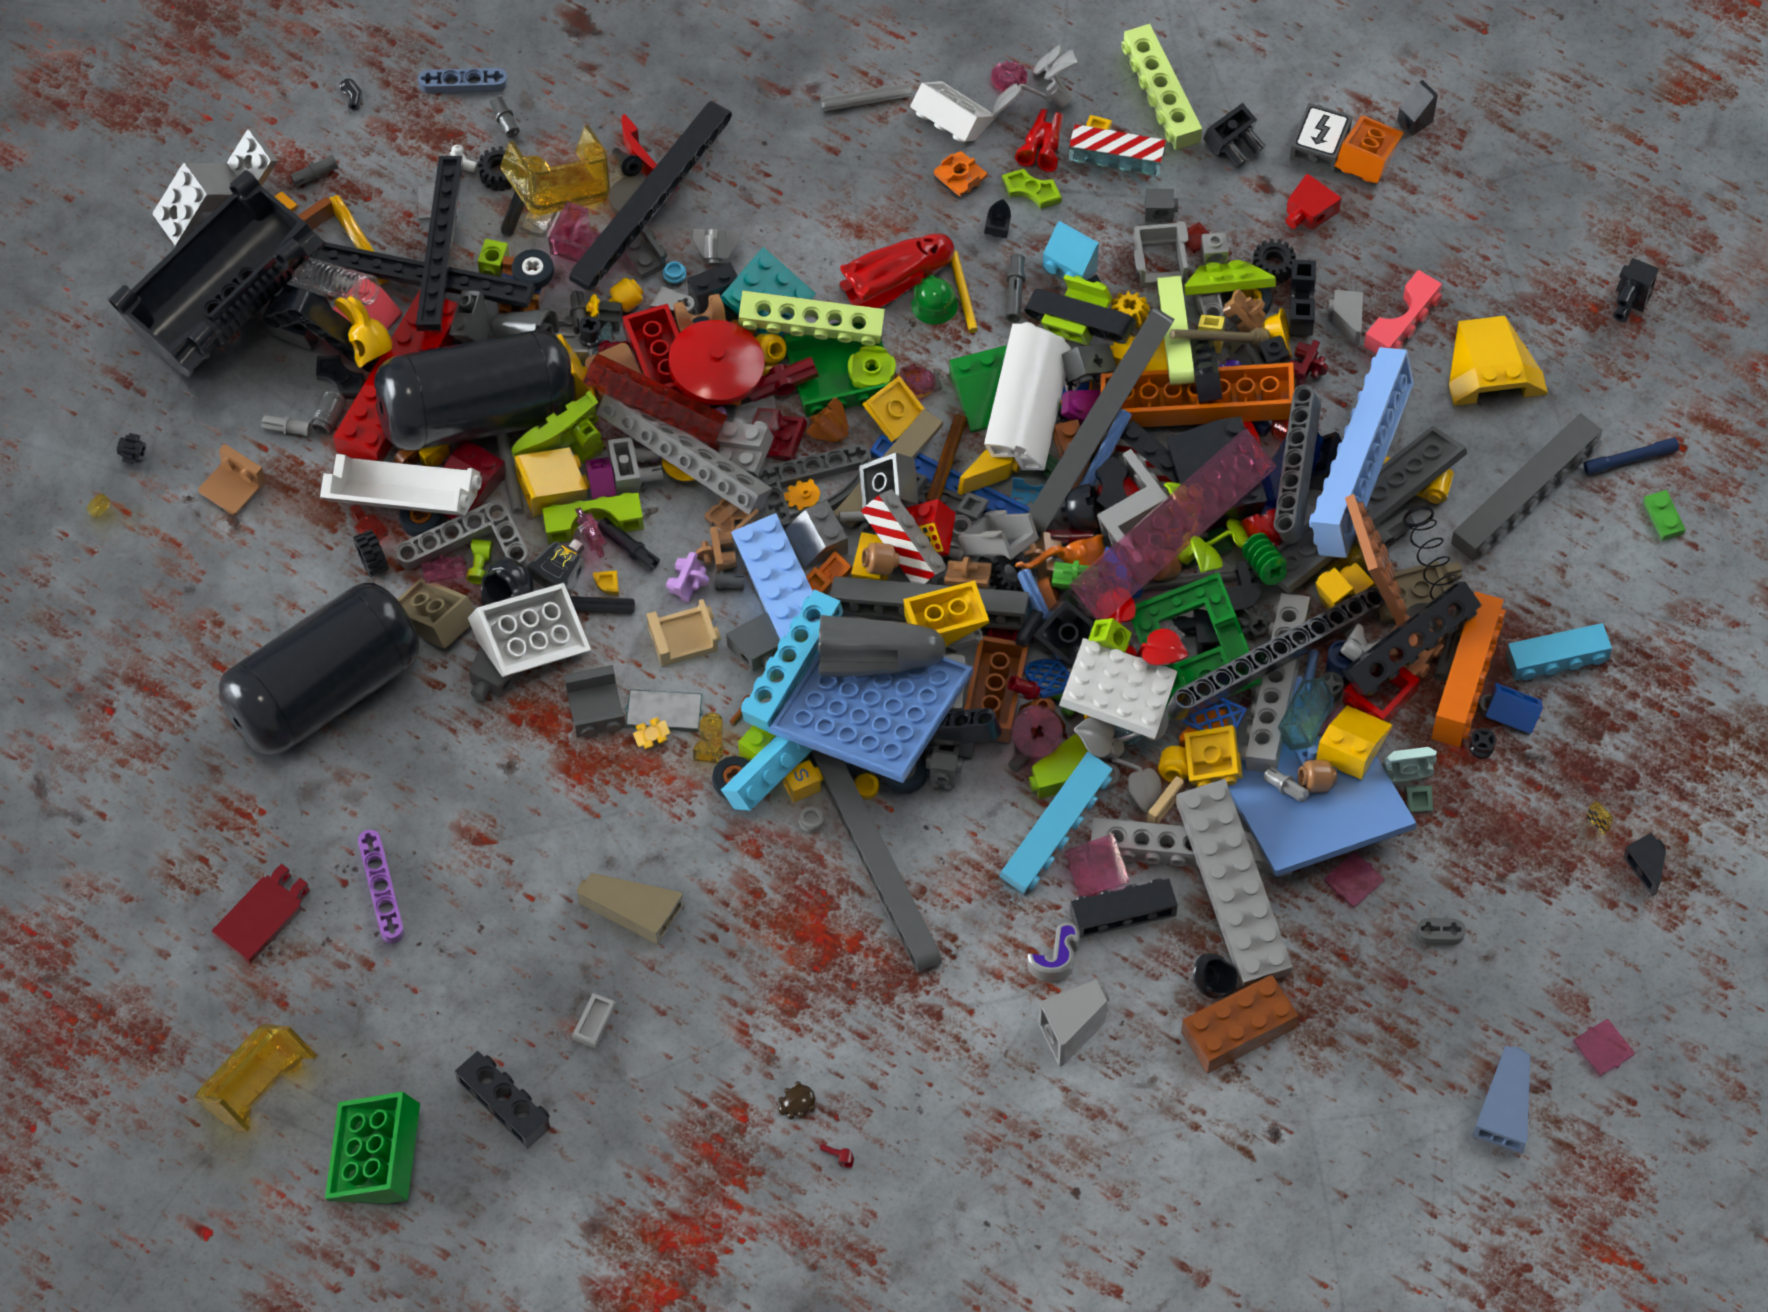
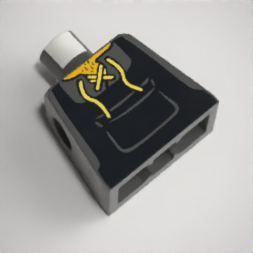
[527,539,584,596]

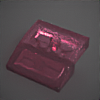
[1065,833,1130,897]

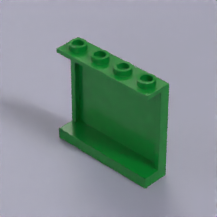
[784,322,894,418]

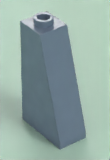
[1473,1045,1530,1154]

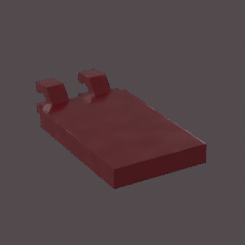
[212,863,310,964]

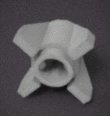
[693,229,741,263]

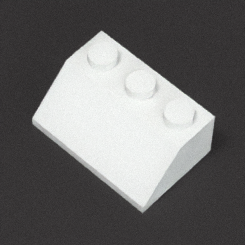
[910,81,995,143]

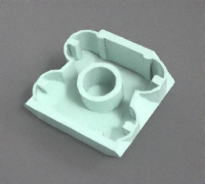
[1382,747,1437,783]

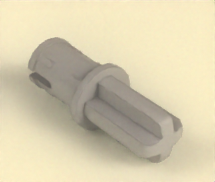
[262,415,311,437]
[1264,767,1309,802]

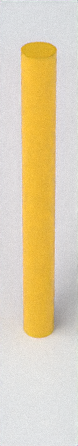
[951,251,978,333]

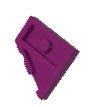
[1061,390,1101,425]

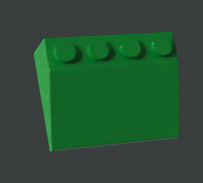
[949,345,1062,433]
[325,1091,420,1204]

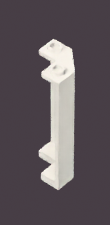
[320,454,482,516]

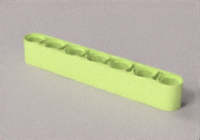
[1157,276,1195,385]

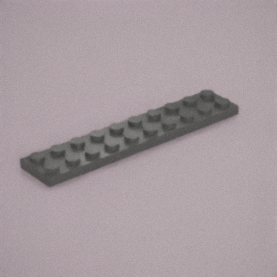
[1276,426,1467,594]

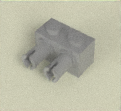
[608,437,663,496]

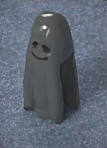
[818,615,946,677]

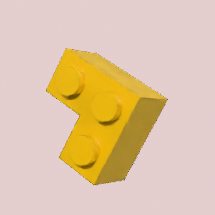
[1315,563,1375,612]

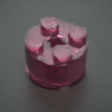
[1012,704,1063,757]

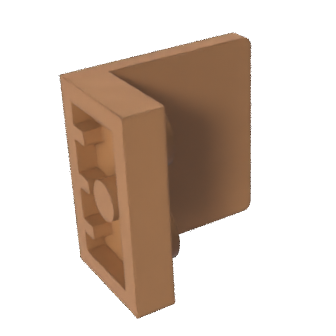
[198,444,266,516]

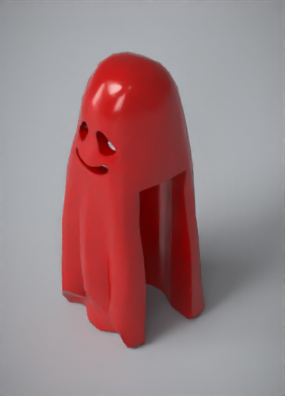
[839,233,955,309]

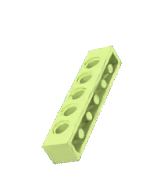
[1121,24,1202,150]
[738,291,885,346]

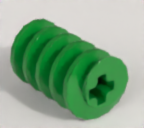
[1242,533,1287,585]

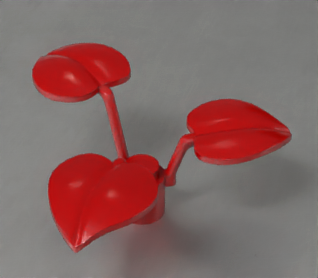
[1094,589,1188,666]

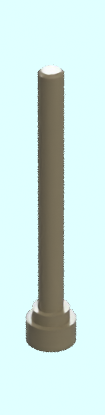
[1169,328,1270,347]

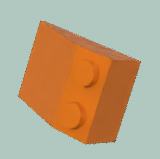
[1334,115,1404,184]

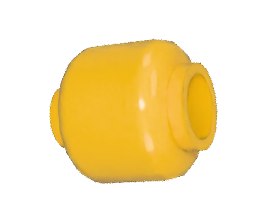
[608,278,644,313]
[756,333,787,365]
[1158,746,1189,782]

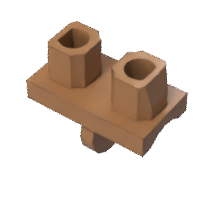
[1223,289,1266,332]
[696,526,737,573]
[1023,532,1064,580]
[944,557,993,589]

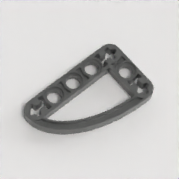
[756,444,871,530]

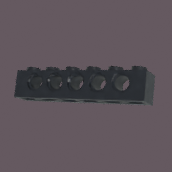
[1341,581,1482,696]

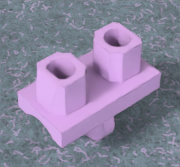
[666,552,710,603]

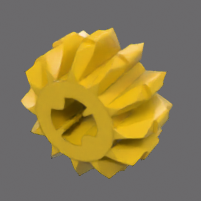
[1110,290,1150,329]

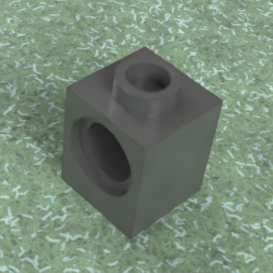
[1145,188,1178,222]

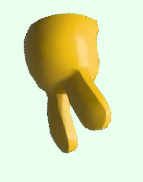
[334,296,392,368]

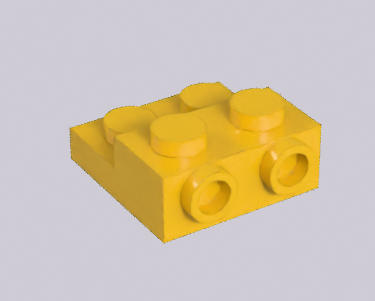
[1184,725,1243,787]

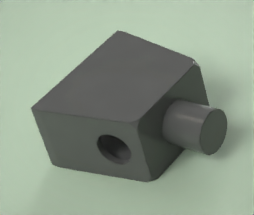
[726,612,780,671]
[469,646,526,701]

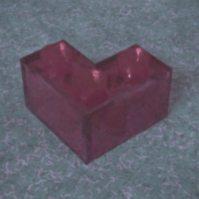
[548,202,600,262]

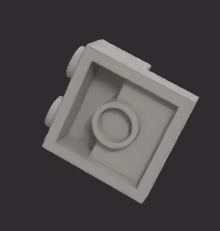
[717,418,774,477]

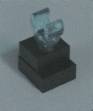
[599,301,623,342]

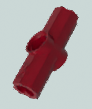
[749,357,819,403]

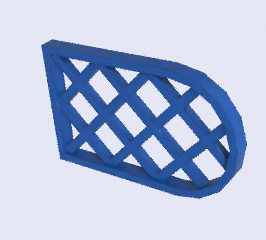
[1025,659,1070,698]
[1178,692,1247,731]

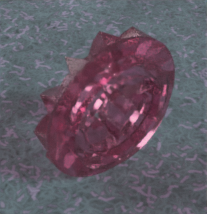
[991,59,1028,91]

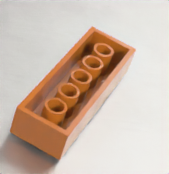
[1431,591,1506,747]

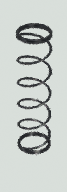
[1403,506,1457,606]

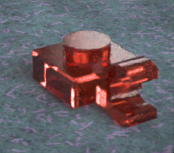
[349,504,388,541]

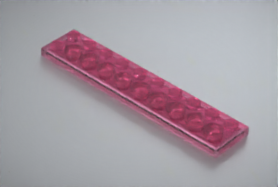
[1069,428,1277,620]

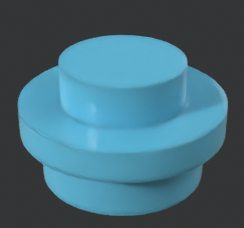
[663,261,686,284]

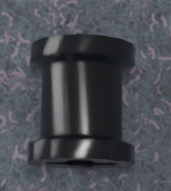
[579,316,601,348]

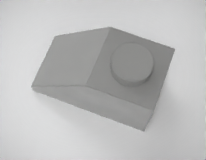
[1328,290,1363,345]

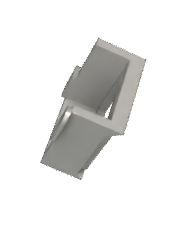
[1133,221,1188,287]
[958,510,1039,560]

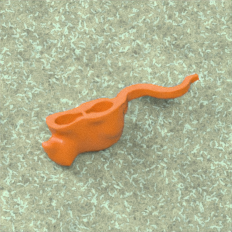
[1015,534,1106,570]

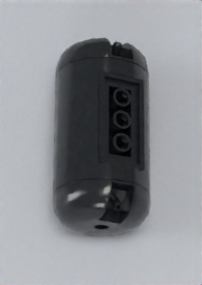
[374,330,576,451]
[219,583,419,755]

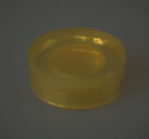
[86,493,110,517]

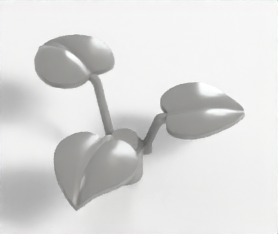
[993,45,1079,119]
[1074,708,1169,813]

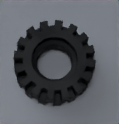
[478,146,521,191]
[1252,239,1296,284]
[353,529,389,577]
[990,551,1035,592]

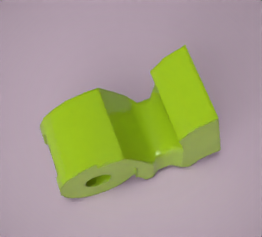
[570,419,605,464]

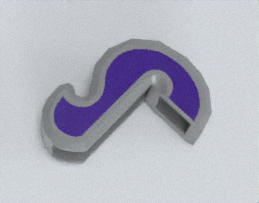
[1027,922,1080,982]

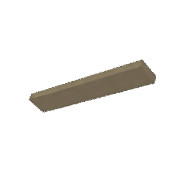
[834,409,943,530]

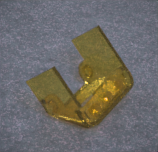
[500,125,611,215]
[194,1024,317,1132]

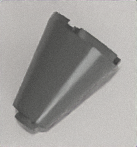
[490,309,559,337]

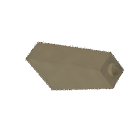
[577,873,684,945]

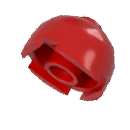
[1241,509,1290,548]

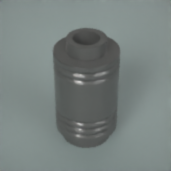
[311,389,347,435]

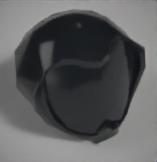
[481,557,534,606]

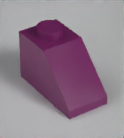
[585,457,616,499]

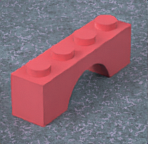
[1364,270,1442,354]

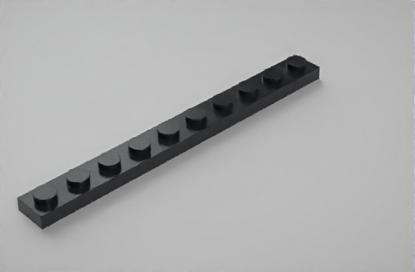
[416,156,463,331]
[308,242,535,308]

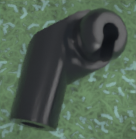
[339,78,362,110]

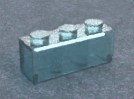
[1278,677,1335,751]

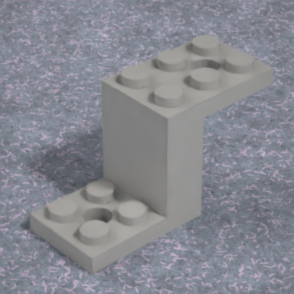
[152,129,278,246]
[1097,449,1175,590]

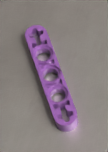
[358,830,404,943]

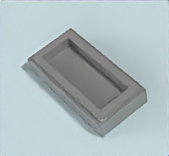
[572,993,617,1049]

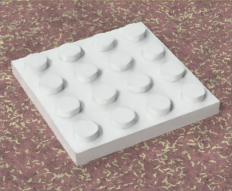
[1059,638,1177,739]

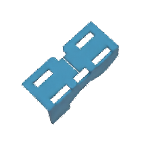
[1011,477,1044,505]

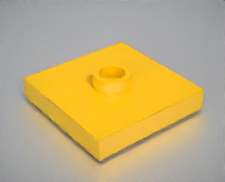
[862,376,926,442]

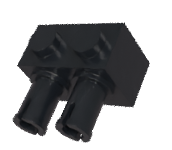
[1203,103,1266,168]
[1613,258,1659,322]

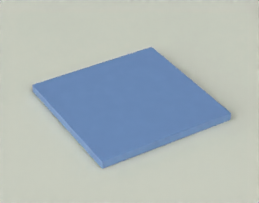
[1228,727,1416,877]

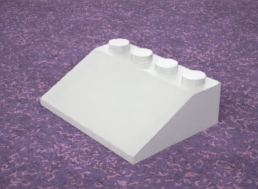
[468,583,591,677]

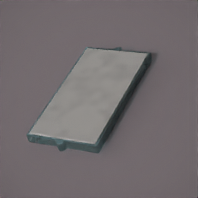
[625,689,703,732]

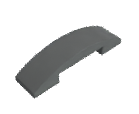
[916,472,989,521]

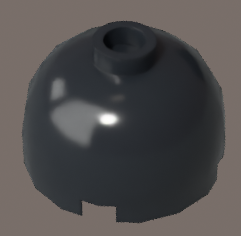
[1061,483,1101,532]

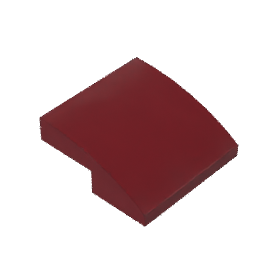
[752,409,807,461]

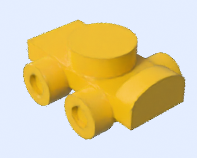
[633,717,671,750]

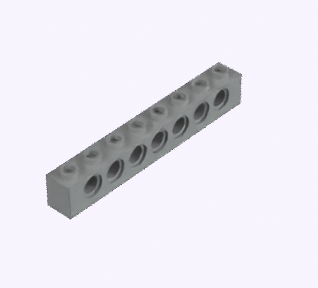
[596,388,772,515]
[1242,593,1311,772]
[1090,817,1292,877]

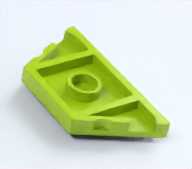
[1185,260,1276,296]

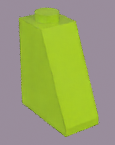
[1028,733,1089,799]

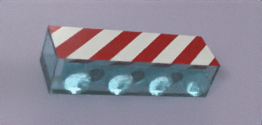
[1069,124,1166,176]

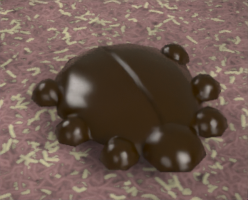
[778,1081,816,1119]

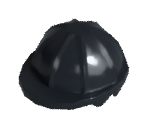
[1193,953,1238,999]

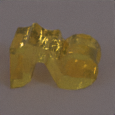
[693,712,723,764]

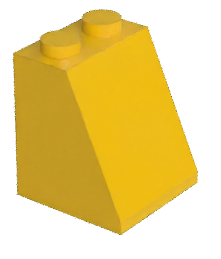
[515,447,590,517]

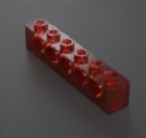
[582,353,728,445]

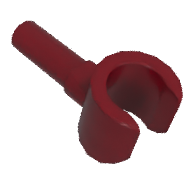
[820,1144,854,1168]

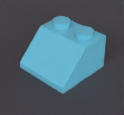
[1043,221,1099,280]

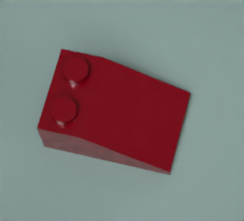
[442,441,505,520]

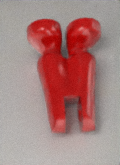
[1015,109,1063,172]

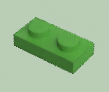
[1643,490,1686,541]

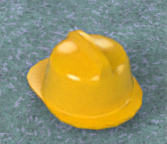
[1262,308,1292,358]

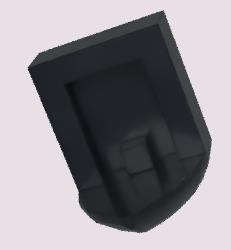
[984,199,1011,238]

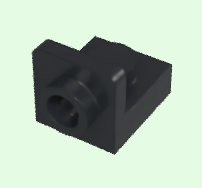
[1259,335,1289,364]

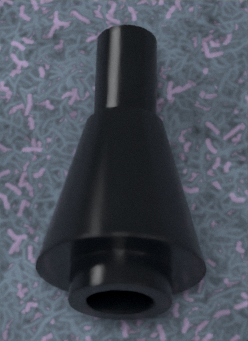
[612,148,642,177]

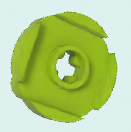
[848,345,896,388]

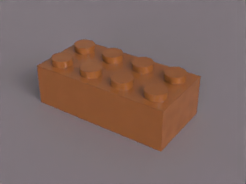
[964,636,1029,743]
[1181,974,1299,1074]

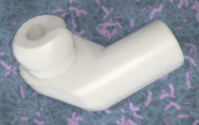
[450,145,478,174]

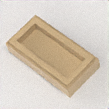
[1147,776,1184,824]

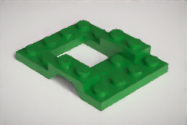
[1131,572,1263,720]

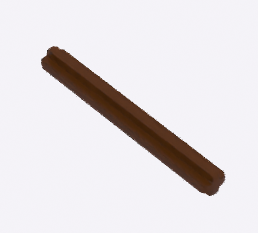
[926,414,967,502]

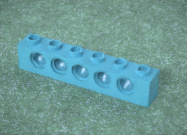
[741,589,843,733]

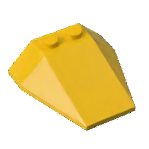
[1449,316,1548,406]

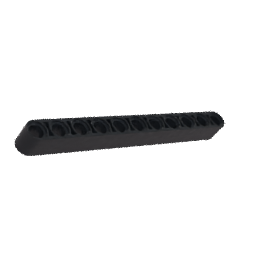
[569,101,732,292]
[1167,587,1385,720]

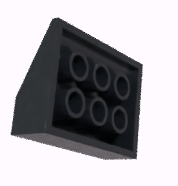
[1166,417,1267,524]

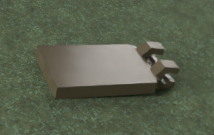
[1371,561,1468,625]

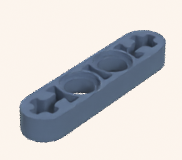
[418,68,508,93]

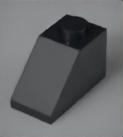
[1397,80,1438,136]
[1623,832,1666,897]

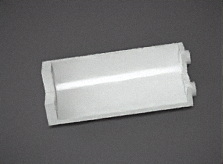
[984,322,1071,470]

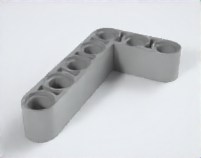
[396,500,530,570]

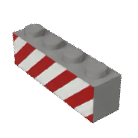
[861,489,947,584]

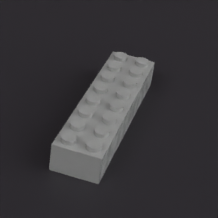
[1176,779,1293,989]

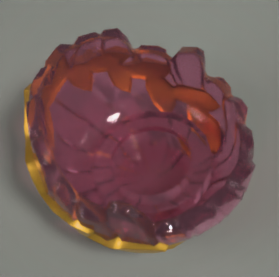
[898,363,936,398]

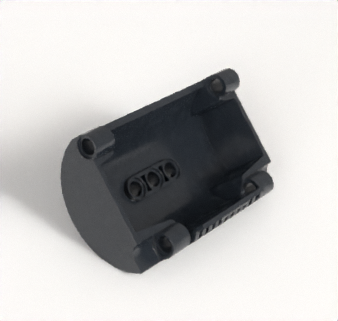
[108,170,325,377]

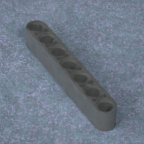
[1274,384,1321,544]

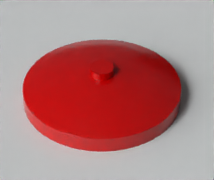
[668,320,765,405]

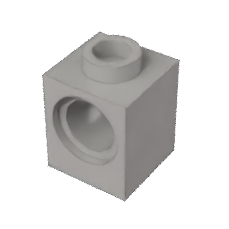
[1200,232,1229,265]

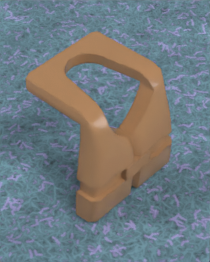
[704,498,759,538]

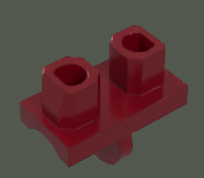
[1289,340,1329,386]

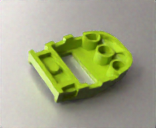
[511,390,600,460]

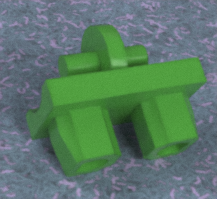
[1052,560,1099,594]

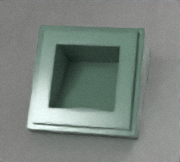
[1404,785,1433,812]

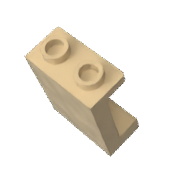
[646,599,721,667]

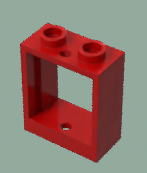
[1342,657,1420,723]

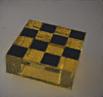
[1586,801,1613,834]

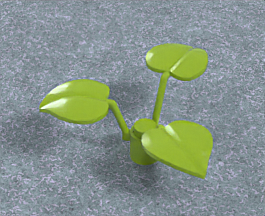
[1163,482,1249,573]

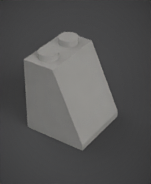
[1038,979,1109,1067]

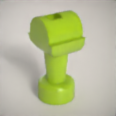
[466,539,493,585]

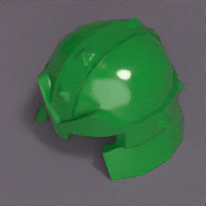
[911,275,958,325]

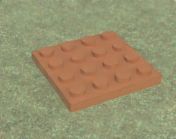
[1345,494,1408,626]

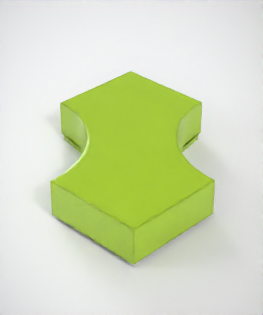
[1002,168,1062,209]

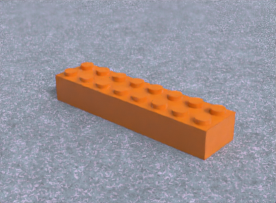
[1101,363,1295,429]

